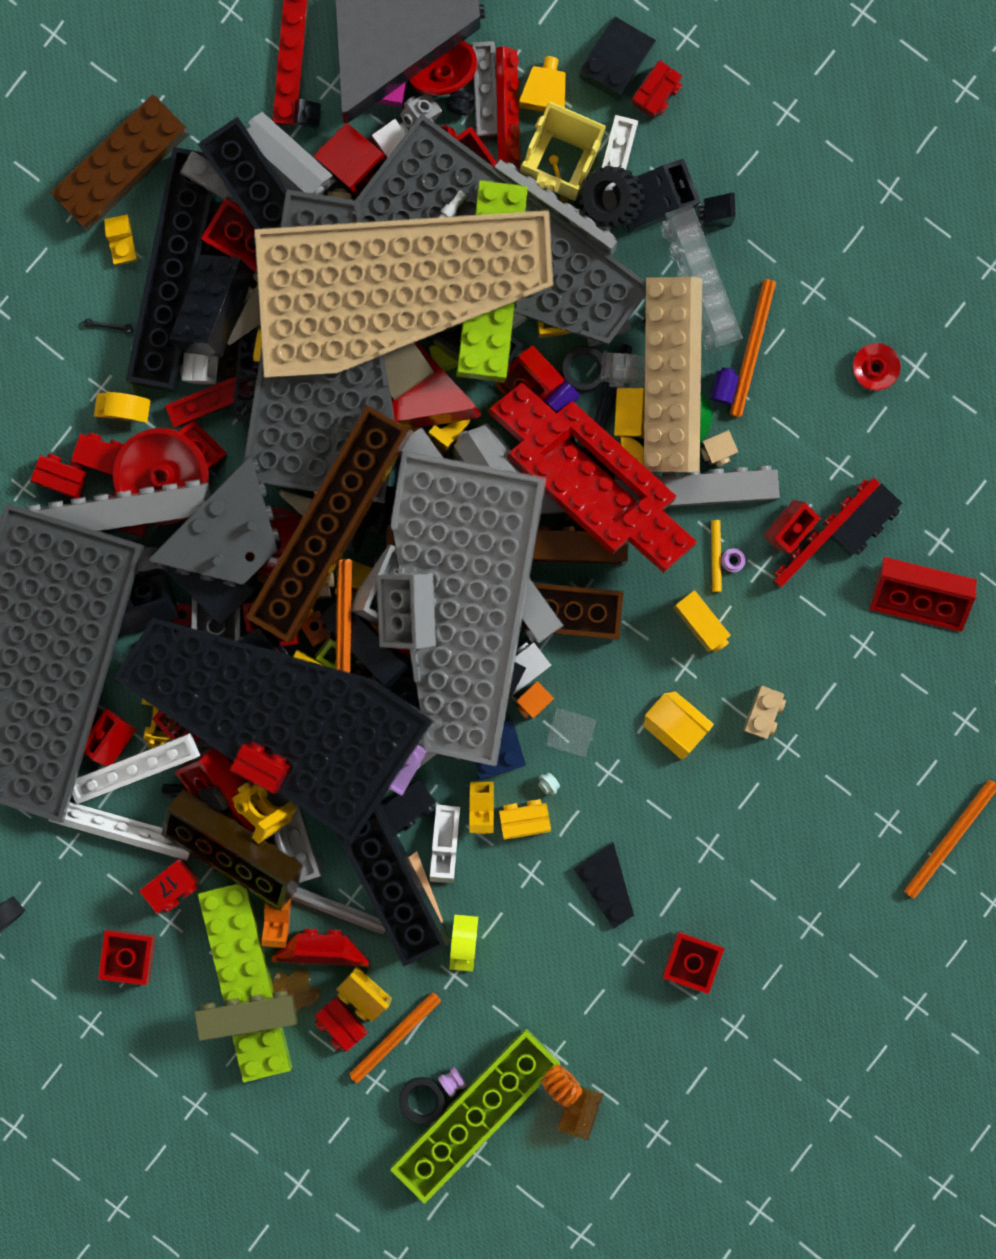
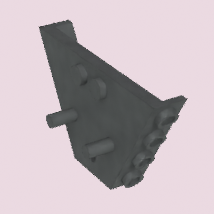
[148,455,280,587]

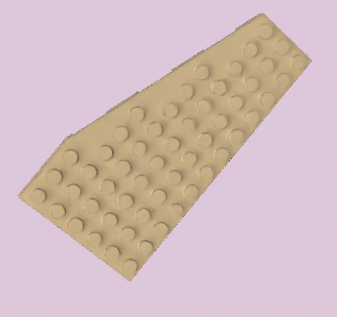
[255,211,553,377]

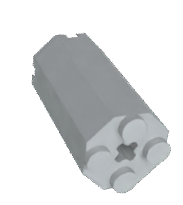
[246,112,337,196]
[453,423,524,474]

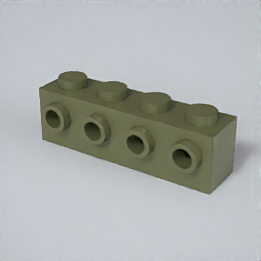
[195,990,298,1041]

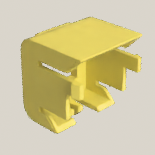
[519,101,606,201]

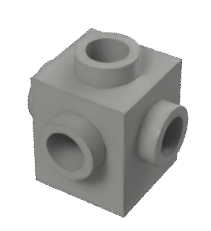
[400,94,442,129]

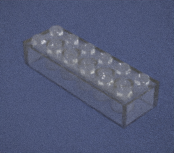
[660,204,743,355]

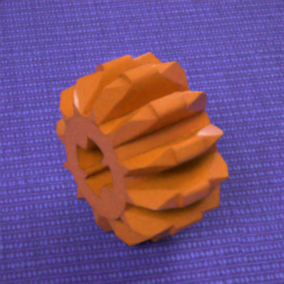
[541,1065,582,1107]

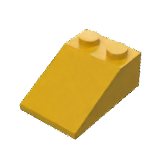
[336,966,392,1022]

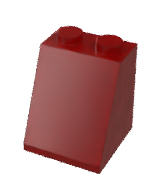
[314,123,387,200]

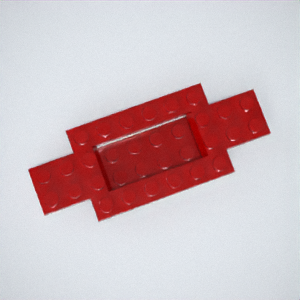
[488,382,697,574]

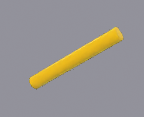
[711,520,722,592]

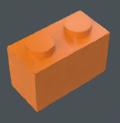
[516,681,554,719]

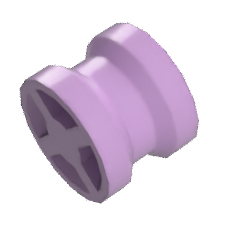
[438,1067,467,1097]

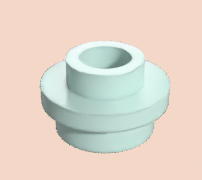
[538,773,560,795]

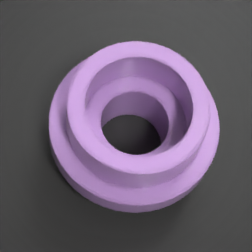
[721,548,746,572]

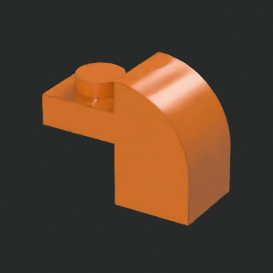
[262,899,291,948]

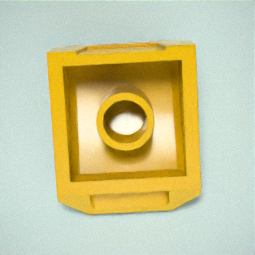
[644,691,714,760]

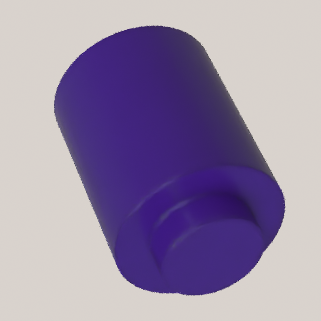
[709,367,739,405]
[544,381,581,413]

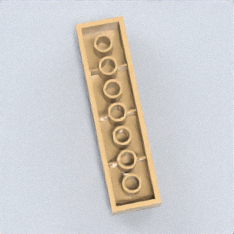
[644,277,702,472]

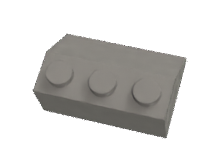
[377,572,436,649]

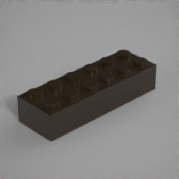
[161,789,304,911]

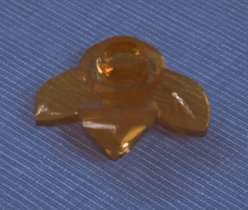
[273,968,320,1012]

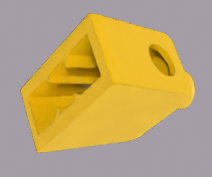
[519,56,566,112]

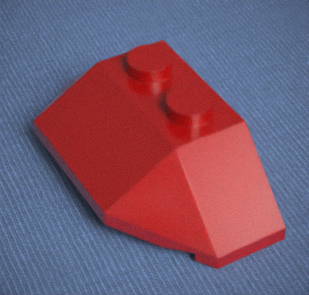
[272,928,370,966]

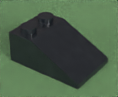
[579,16,656,102]

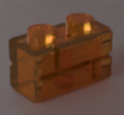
[557,1086,603,1140]

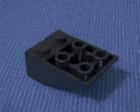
[612,158,701,232]

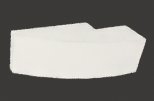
[430,805,460,884]

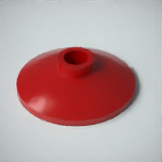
[853,343,901,391]

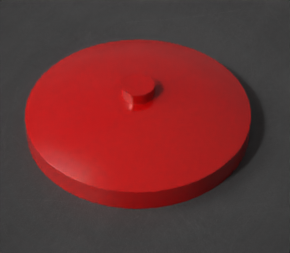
[113,428,209,525]

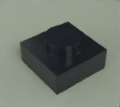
[294,99,321,128]

